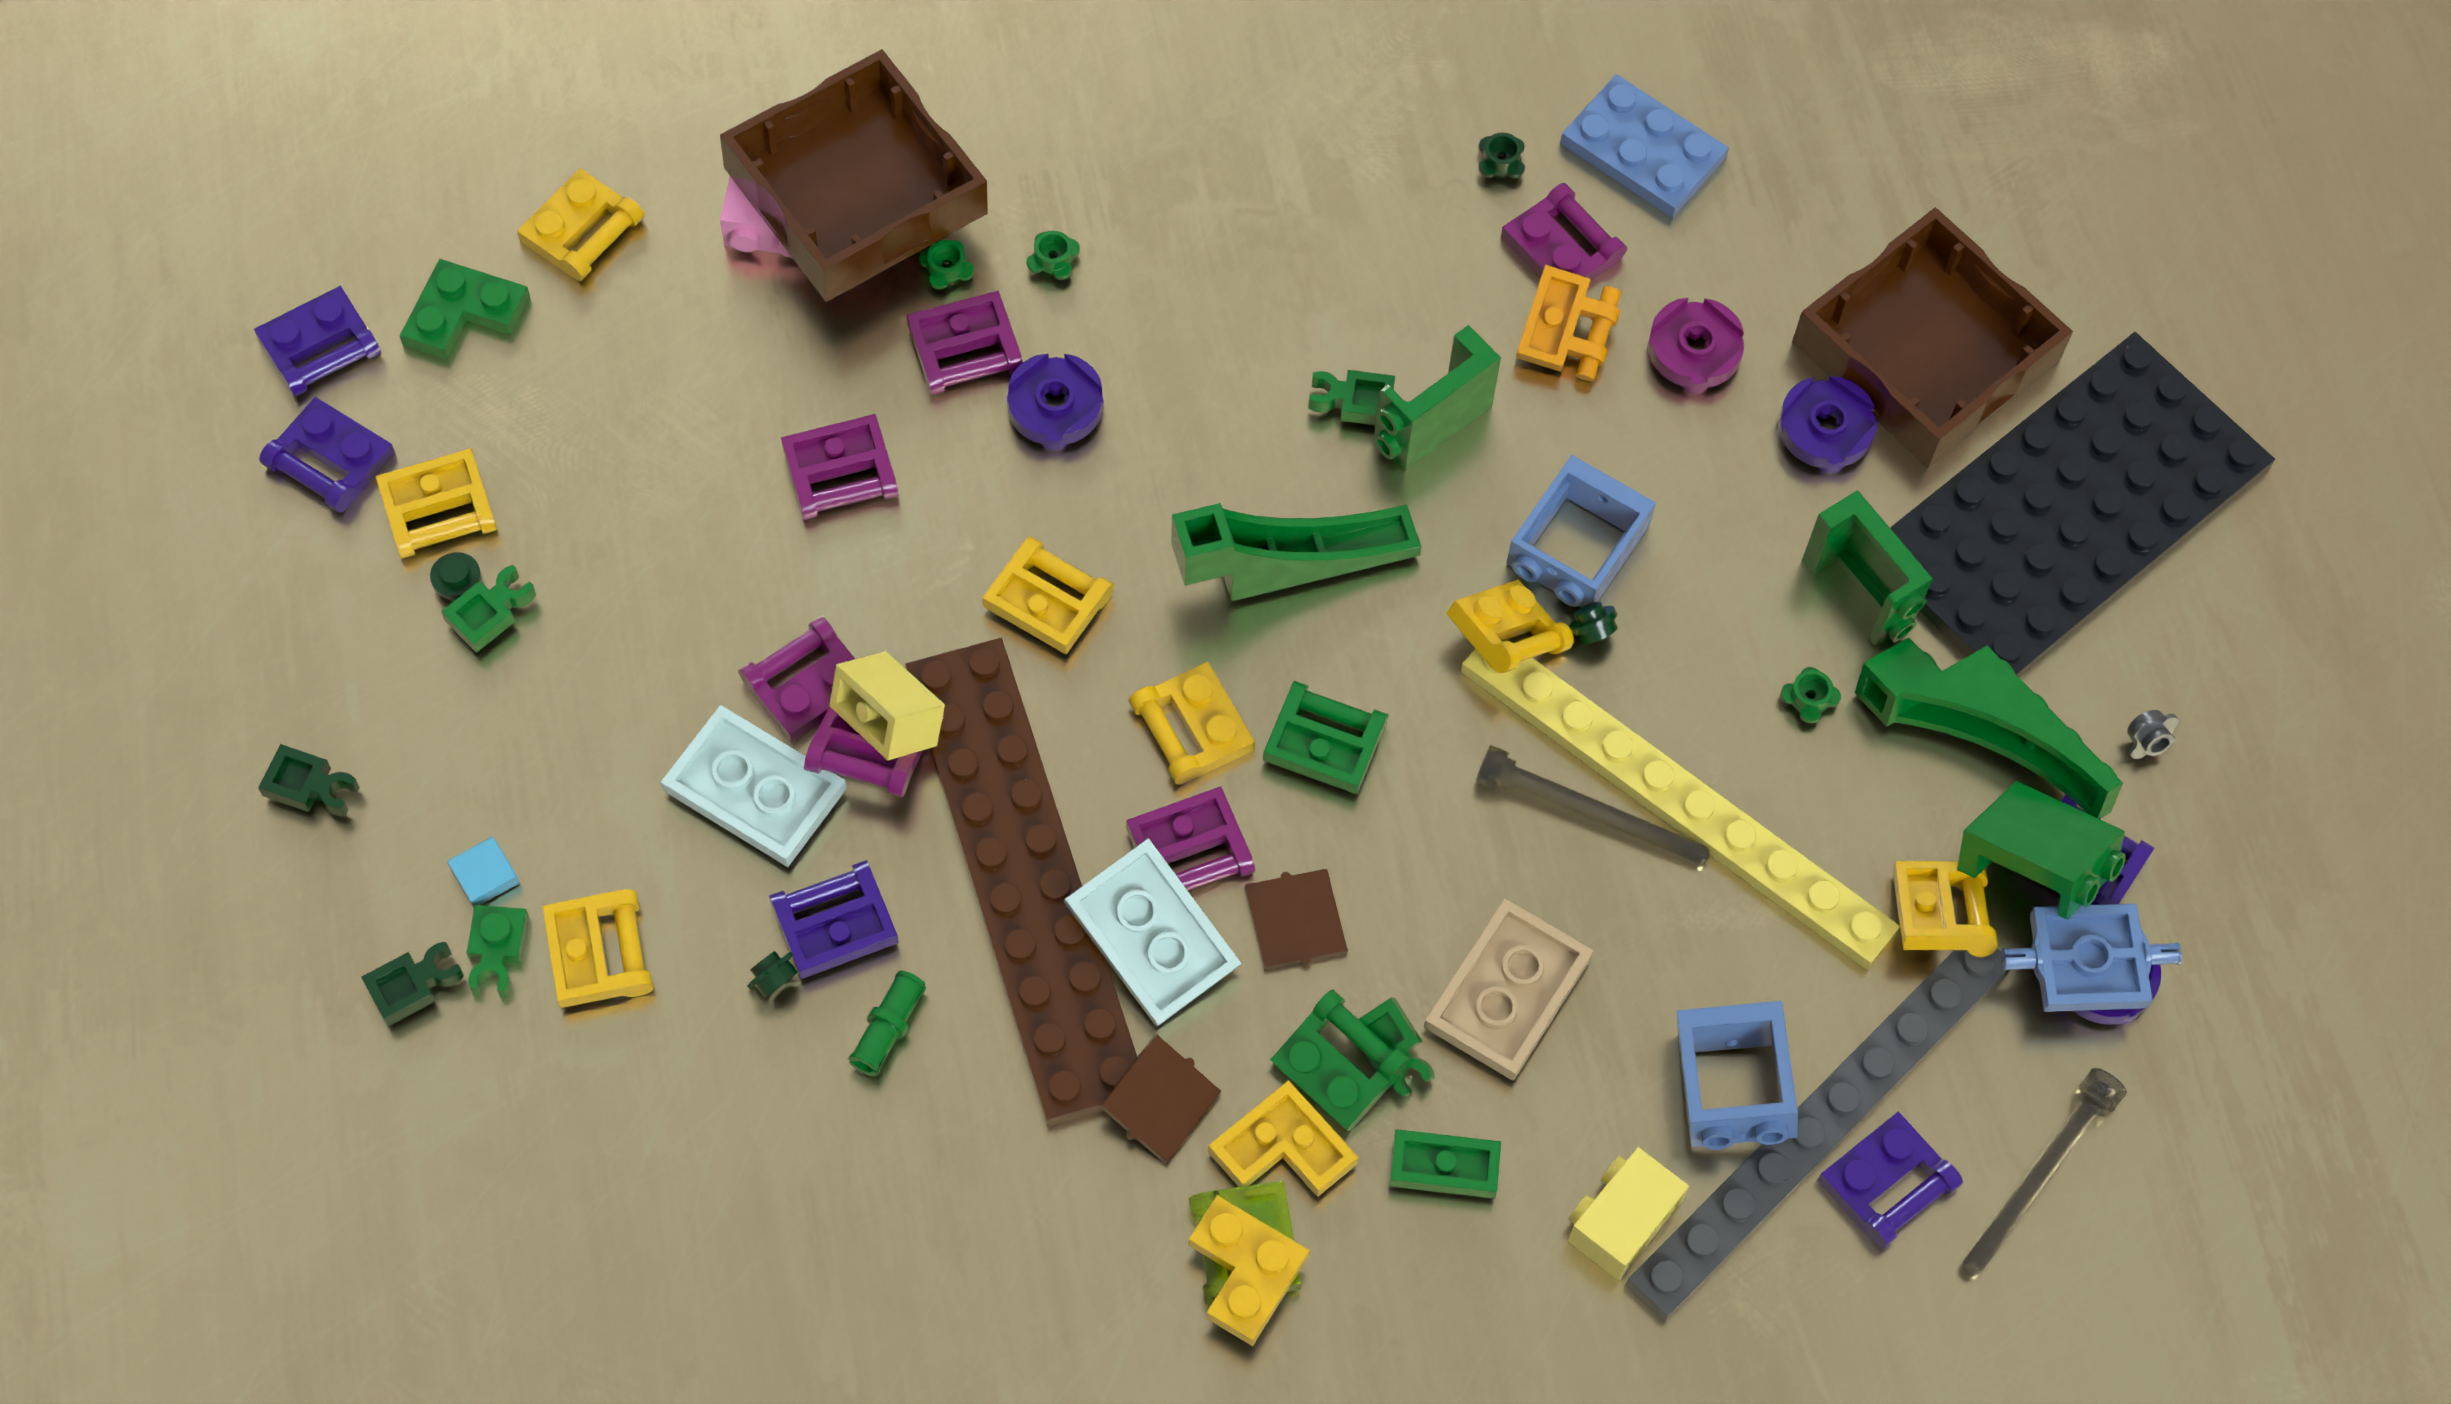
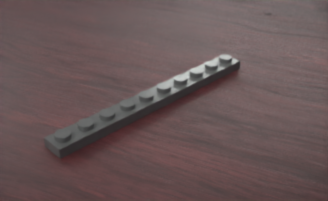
[1625,949,2010,1322]

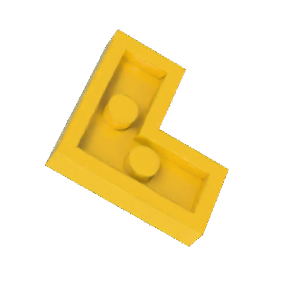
[1208,1080,1359,1197]
[1188,1195,1310,1346]

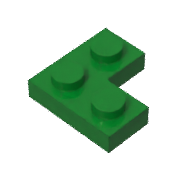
[399,258,530,360]

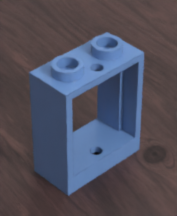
[1506,455,1656,607]
[1677,1001,1798,1150]

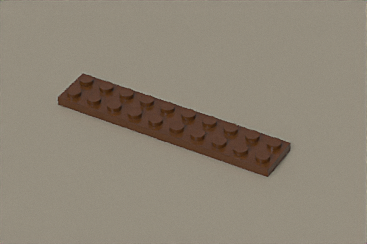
[905,637,1137,1127]

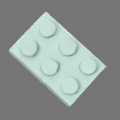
[660,705,847,867]
[1064,838,1242,1027]

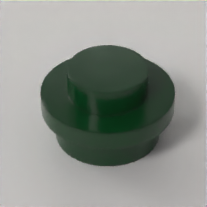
[430,552,481,601]
[1569,602,1618,644]

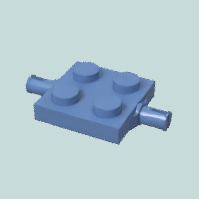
[2001,904,2182,1012]

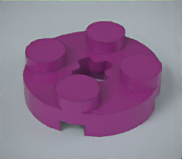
[1646,298,1744,393]

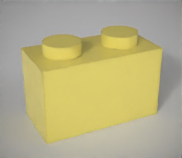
[829,651,945,761]
[1568,1147,1689,1281]

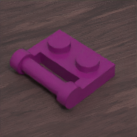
[1501,183,1627,281]
[906,290,1023,395]
[781,414,899,520]
[738,616,855,743]
[804,707,923,797]
[1126,786,1255,891]

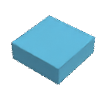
[447,836,520,908]

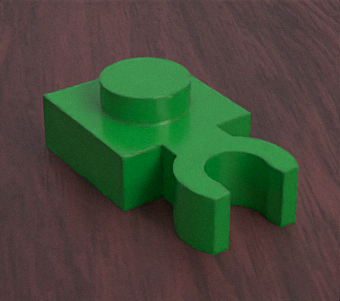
[1308,370,1395,425]
[441,565,536,653]
[466,905,529,998]
[1359,997,1435,1096]

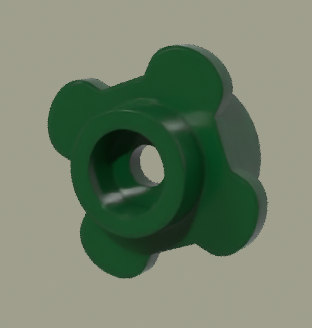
[1478,132,1525,178]
[747,951,798,998]

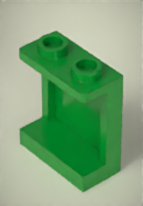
[1374,325,1501,470]
[1802,490,1933,647]
[1957,781,2126,920]

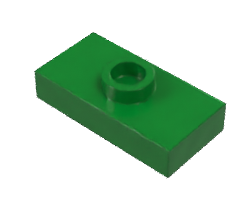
[1389,1129,1501,1199]

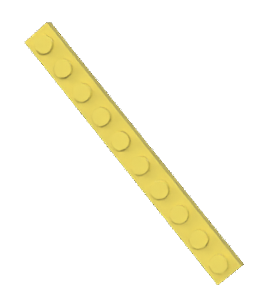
[1461,640,1900,970]

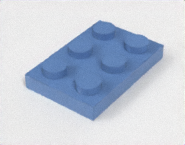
[1560,74,1729,218]

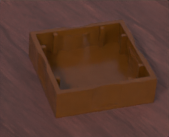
[720,49,988,302]
[1792,207,2073,468]

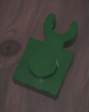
[258,744,360,816]
[361,942,464,1026]

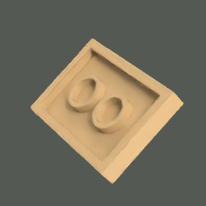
[1424,898,1594,1081]

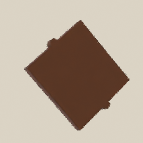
[1244,869,1348,970]
[1099,1034,1221,1163]

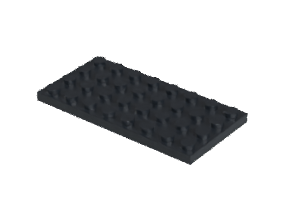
[1890,332,2275,677]

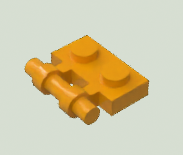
[1516,265,1622,382]

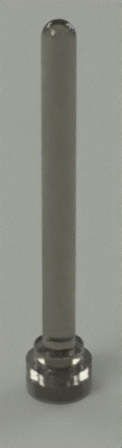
[1475,745,1710,864]
[1962,1068,2127,1277]

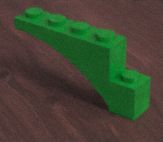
[1171,503,1422,602]
[1854,637,2123,819]

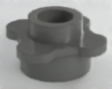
[2127,710,2179,759]

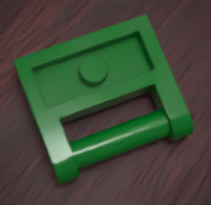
[1263,681,1389,794]
[1270,989,1411,1131]

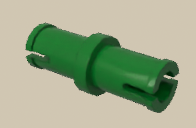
[848,970,927,1076]

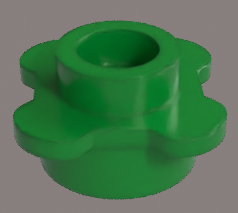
[1026,230,1080,280]
[919,240,974,289]
[1780,667,1841,723]

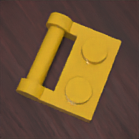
[517,168,645,281]
[375,448,497,559]
[982,536,1115,654]
[1446,579,1574,674]
[1128,662,1255,785]
[1893,861,1998,957]
[542,889,653,1008]

